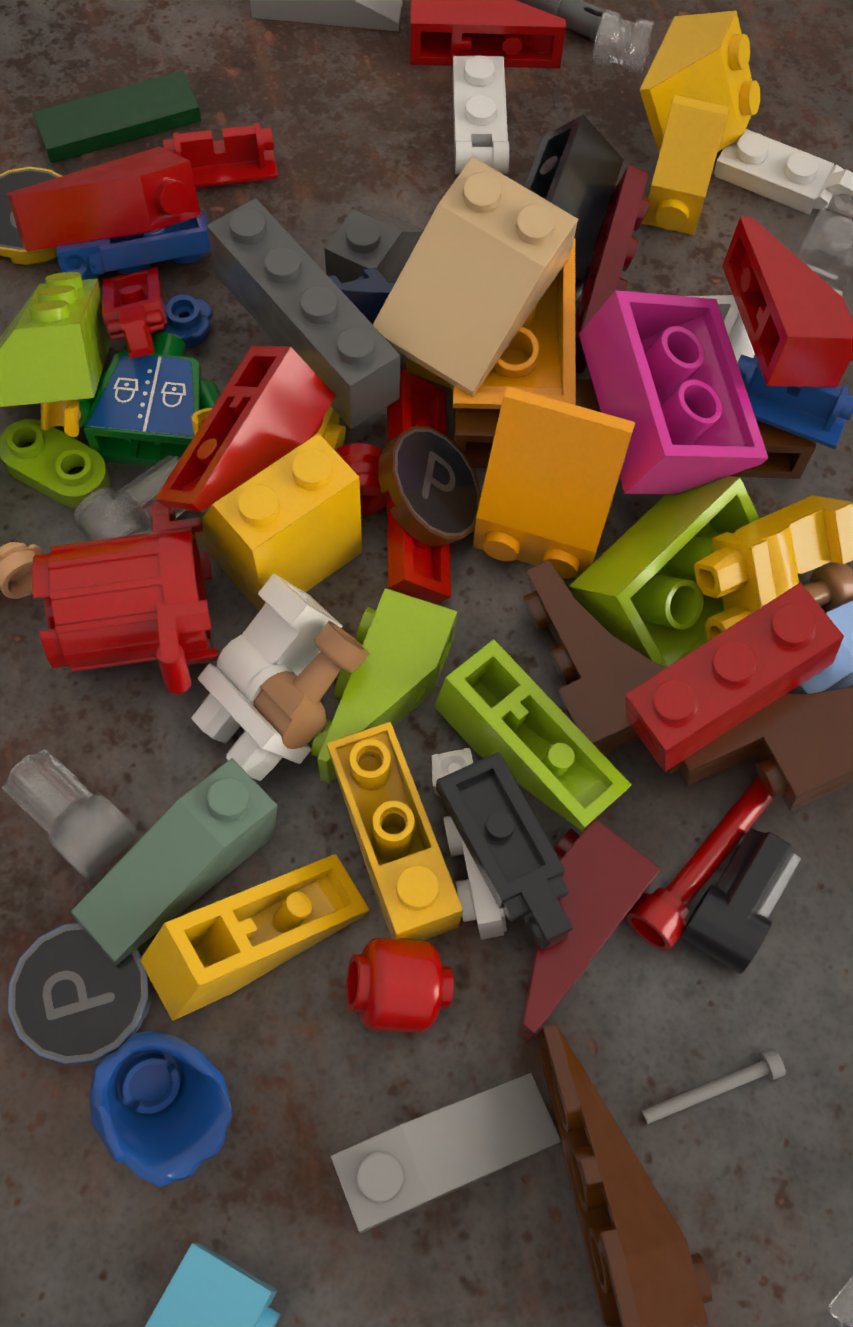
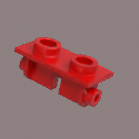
[163,123,278,188]

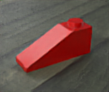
[410,0,566,69]
[7,147,201,251]
[722,216,853,387]
[155,346,336,512]

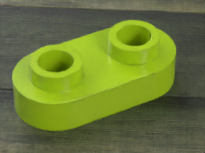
[0,419,110,509]

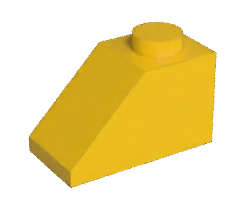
[642,95,729,235]

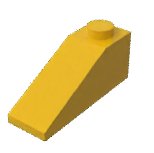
[140,854,370,1021]

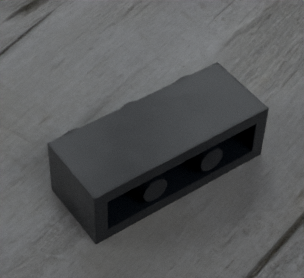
[525,114,624,288]

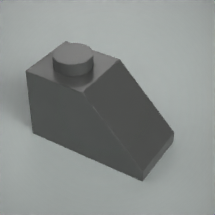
[324,209,424,283]

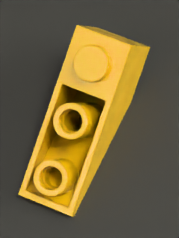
[327,721,463,941]

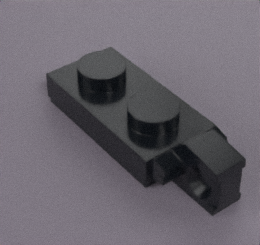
[436,752,573,951]

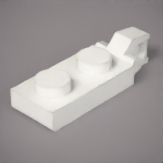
[713,129,853,218]
[432,748,507,940]

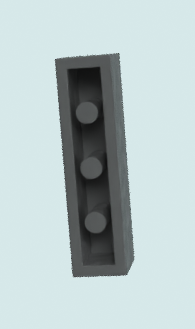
[206,198,400,429]

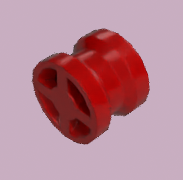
[335,443,387,515]

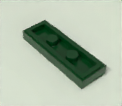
[32,71,202,163]

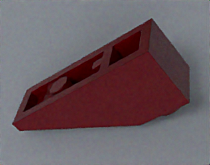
[517,818,661,1043]

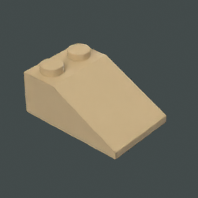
[373,156,578,397]

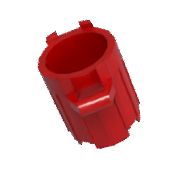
[32,502,219,694]

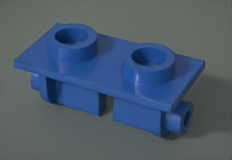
[738,354,853,449]

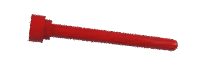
[626,776,773,951]

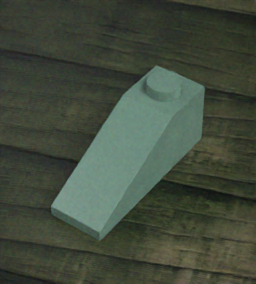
[71,758,278,966]

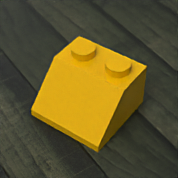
[640,10,760,153]

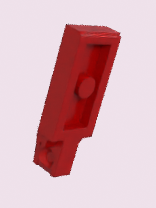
[102,267,167,359]

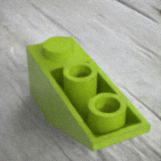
[311,588,457,783]

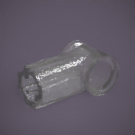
[73,454,187,541]
[2,749,139,883]

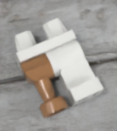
[191,573,370,781]

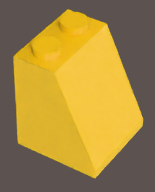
[195,433,363,611]

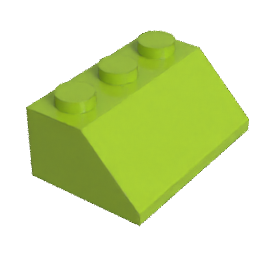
[0,272,110,407]
[568,476,760,667]

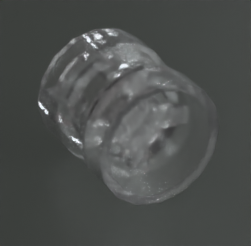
[592,9,655,75]

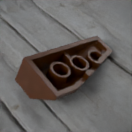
[536,1024,712,1327]

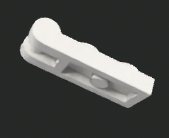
[452,56,509,175]

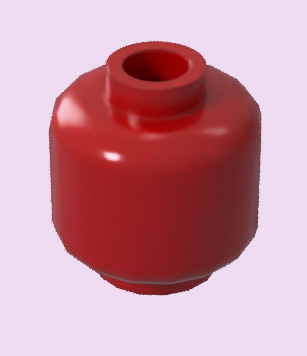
[346,938,454,1033]

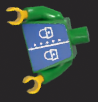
[41,333,221,469]

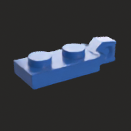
[56,211,211,280]

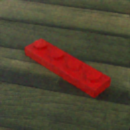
[387,369,451,605]

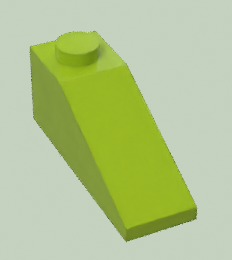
[434,639,631,831]

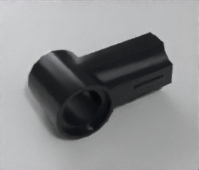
[681,828,801,974]

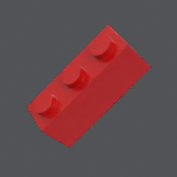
[625,582,844,773]

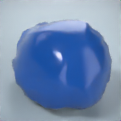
[89,1031,233,1187]

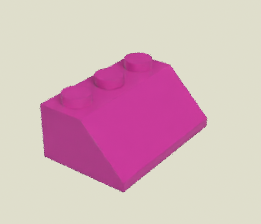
[579,290,768,494]

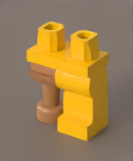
[694,495,853,641]

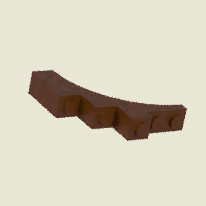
[523,560,853,812]

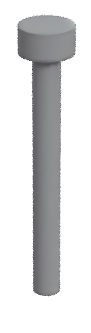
[641,1048,786,1124]

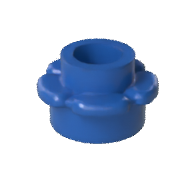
[164,294,213,348]

